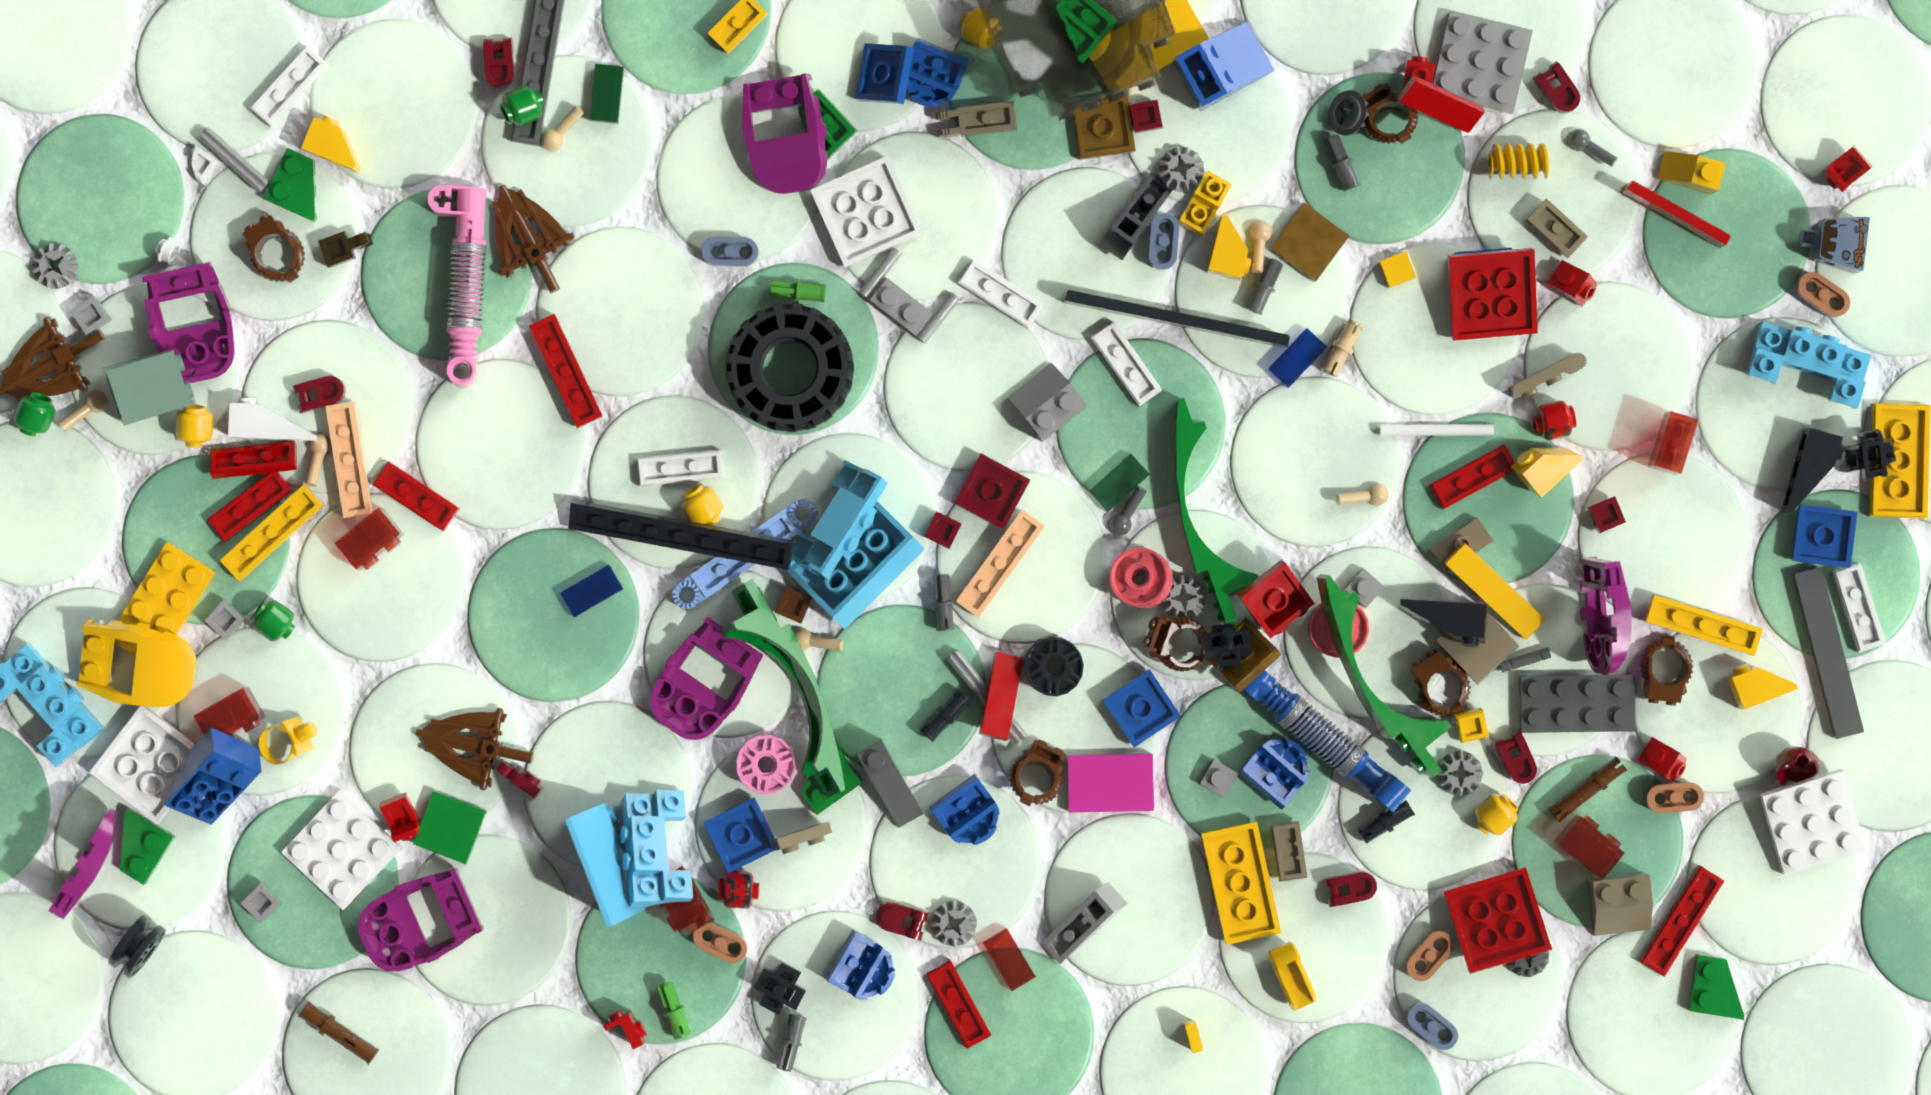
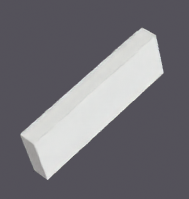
[250,45,329,128]
[958,259,1044,329]
[1090,321,1162,407]
[637,450,725,487]
[1831,563,1886,652]

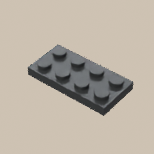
[1519,674,1635,733]

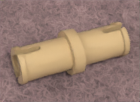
[1321,319,1364,377]

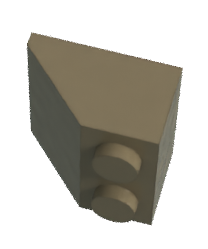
[1587,872,1653,936]

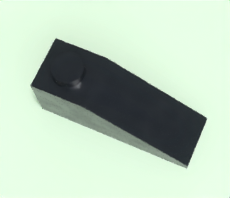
[1099,172,1173,260]
[1781,428,1844,512]
[1400,599,1488,647]

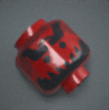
[1532,400,1577,440]
[718,871,759,909]

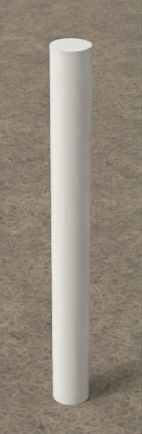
[1379,424,1494,436]

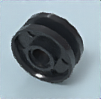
[1024,636,1084,697]
[108,915,166,979]

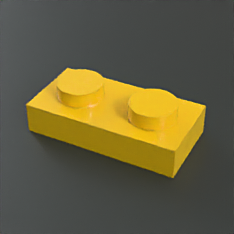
[708,0,768,55]

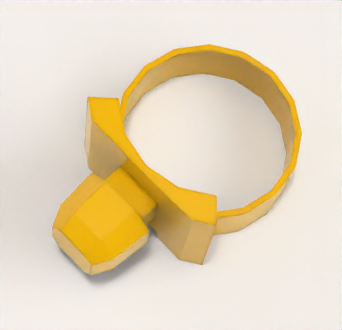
[258,716,317,765]

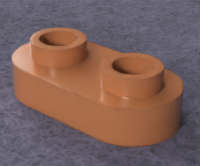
[1796,272,1850,317]
[1645,782,1704,813]
[693,921,748,963]
[1406,930,1454,981]

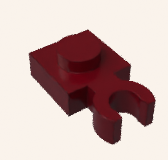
[496,760,544,798]

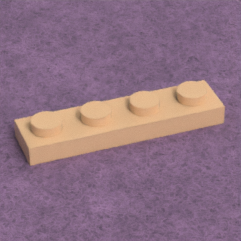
[325,402,373,518]
[956,510,1045,618]

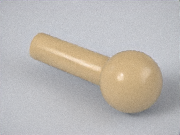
[541,105,584,151]
[1249,221,1272,274]
[59,390,108,432]
[305,434,332,487]
[1336,484,1389,506]
[793,628,844,651]

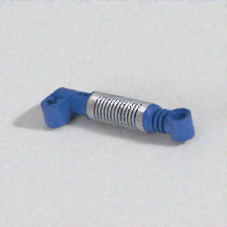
[1243,671,1411,812]

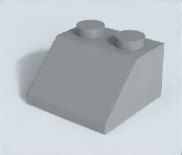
[1008,363,1088,442]

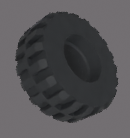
[725,303,854,432]

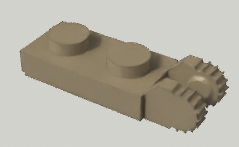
[935,101,1017,138]
[1508,353,1587,399]

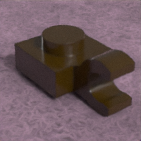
[318,231,373,268]

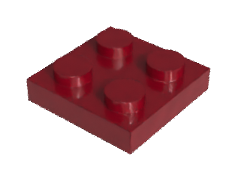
[954,453,1030,530]

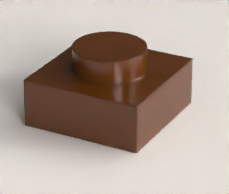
[775,587,812,624]

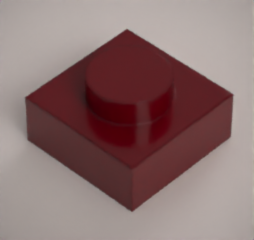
[1129,99,1163,134]
[1587,496,1626,533]
[924,511,962,549]

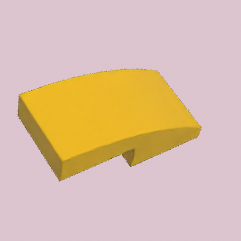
[1179,170,1232,237]

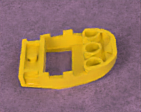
[76,619,196,707]

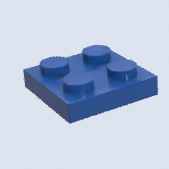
[854,43,914,105]
[1792,504,1858,568]
[1102,669,1181,748]
[703,797,775,873]

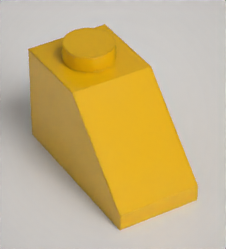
[301,116,361,173]
[1657,151,1726,195]
[1207,215,1252,281]
[1511,448,1583,498]
[1726,664,1798,710]

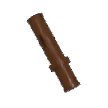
[1548,756,1627,823]
[298,1002,379,1065]

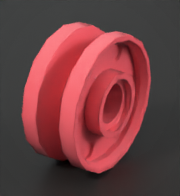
[1110,547,1173,608]
[1308,603,1369,658]

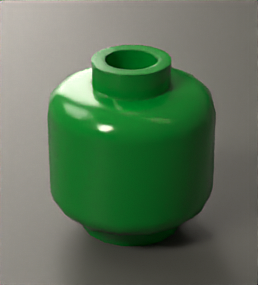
[500,85,544,127]
[13,392,56,436]
[251,600,295,642]

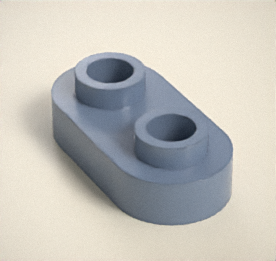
[1148,213,1179,270]
[702,237,759,267]
[1406,1002,1458,1050]

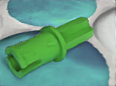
[769,280,826,302]
[657,982,691,1040]

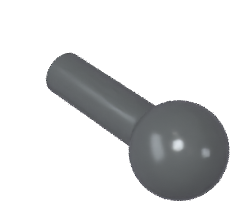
[1568,129,1618,167]
[1109,486,1147,536]

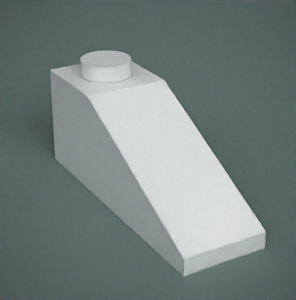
[228,398,317,441]

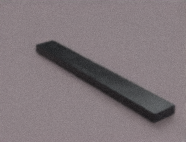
[1064,290,1290,348]
[568,499,793,570]

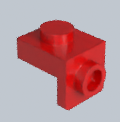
[1402,56,1436,88]
[1824,145,1872,192]
[1547,260,1597,307]
[1637,737,1687,783]
[379,792,420,842]
[603,1009,647,1049]

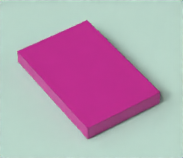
[1067,754,1154,812]

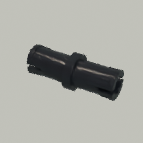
[920,689,972,742]
[1357,800,1415,844]

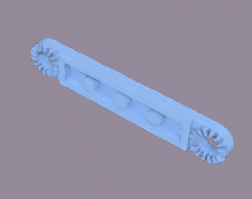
[673,499,817,609]

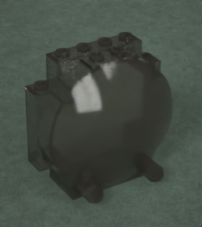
[977,0,1176,121]

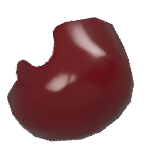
[1775,746,1819,786]

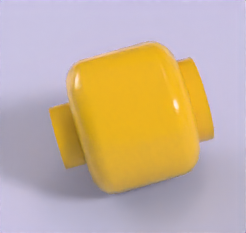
[959,7,1003,49]
[175,404,213,448]
[681,484,723,525]
[1475,793,1518,836]

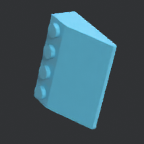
[786,501,925,629]
[565,802,647,927]

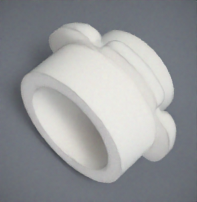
[155,237,181,264]

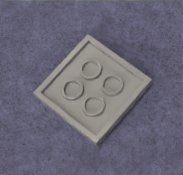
[1432,11,1533,114]

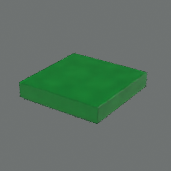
[413,791,487,864]

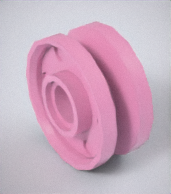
[736,734,796,794]

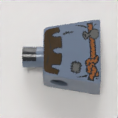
[1799,217,1870,274]

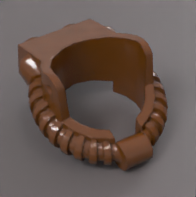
[1362,82,1418,144]
[242,214,305,283]
[1142,615,1209,672]
[1639,635,1693,706]
[1410,649,1471,716]
[1009,740,1066,807]

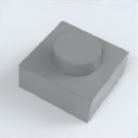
[70,296,112,335]
[1344,568,1385,608]
[204,600,246,640]
[1199,759,1238,798]
[240,882,282,923]

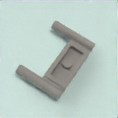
[859,247,960,344]

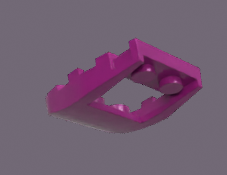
[742,73,827,194]
[142,261,235,383]
[1579,557,1632,675]
[650,617,763,740]
[48,808,116,919]
[358,868,484,972]

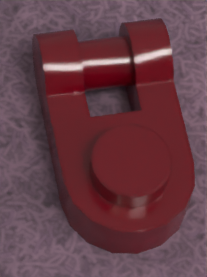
[483,37,514,89]
[1532,61,1580,114]
[292,376,346,414]
[1493,730,1537,784]
[1323,871,1377,907]
[876,902,929,941]

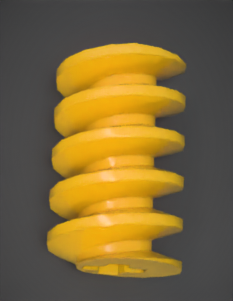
[1488,143,1549,179]

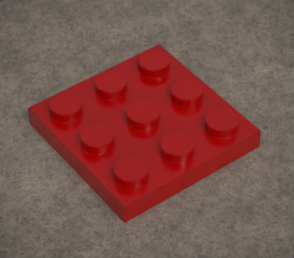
[1448,248,1538,341]
[1443,867,1552,974]

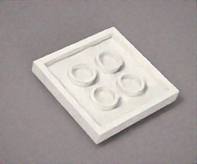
[810,155,923,269]
[89,706,195,824]
[1759,768,1866,876]
[281,790,403,910]

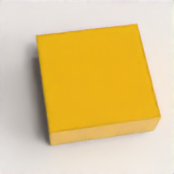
[1379,251,1416,288]
[1454,708,1489,743]
[1183,1020,1203,1053]

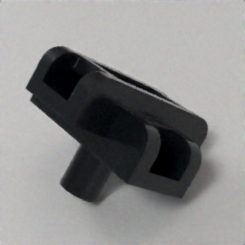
[1844,429,1896,481]
[1201,623,1253,670]
[753,961,806,1015]

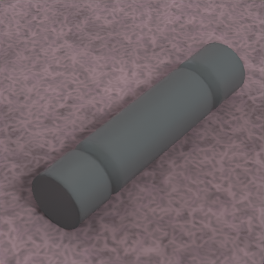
[1499,647,1551,673]

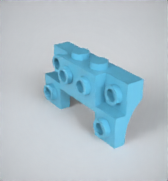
[1747,322,1871,409]
[791,460,888,579]
[0,644,105,767]
[620,790,693,907]

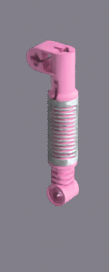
[428,185,487,387]

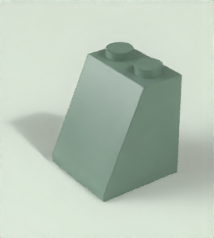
[103,349,194,426]

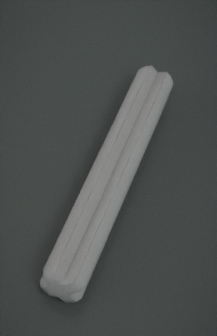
[947,650,1027,744]

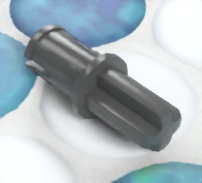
[1324,134,1360,191]
[1245,258,1283,315]
[932,574,955,631]
[776,1013,807,1072]

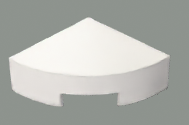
[191,145,221,185]

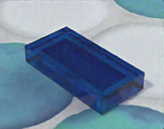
[1268,328,1327,388]
[560,565,624,617]

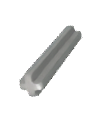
[199,127,269,192]

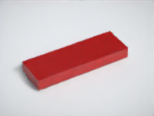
[1398,75,1485,134]
[210,440,297,479]
[1429,444,1515,510]
[372,461,460,532]
[207,472,293,542]
[979,651,1024,741]
[926,960,992,1049]

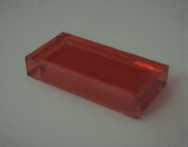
[982,927,1036,991]

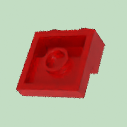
[1237,559,1315,639]

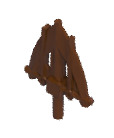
[492,184,575,294]
[0,317,105,401]
[416,707,534,791]

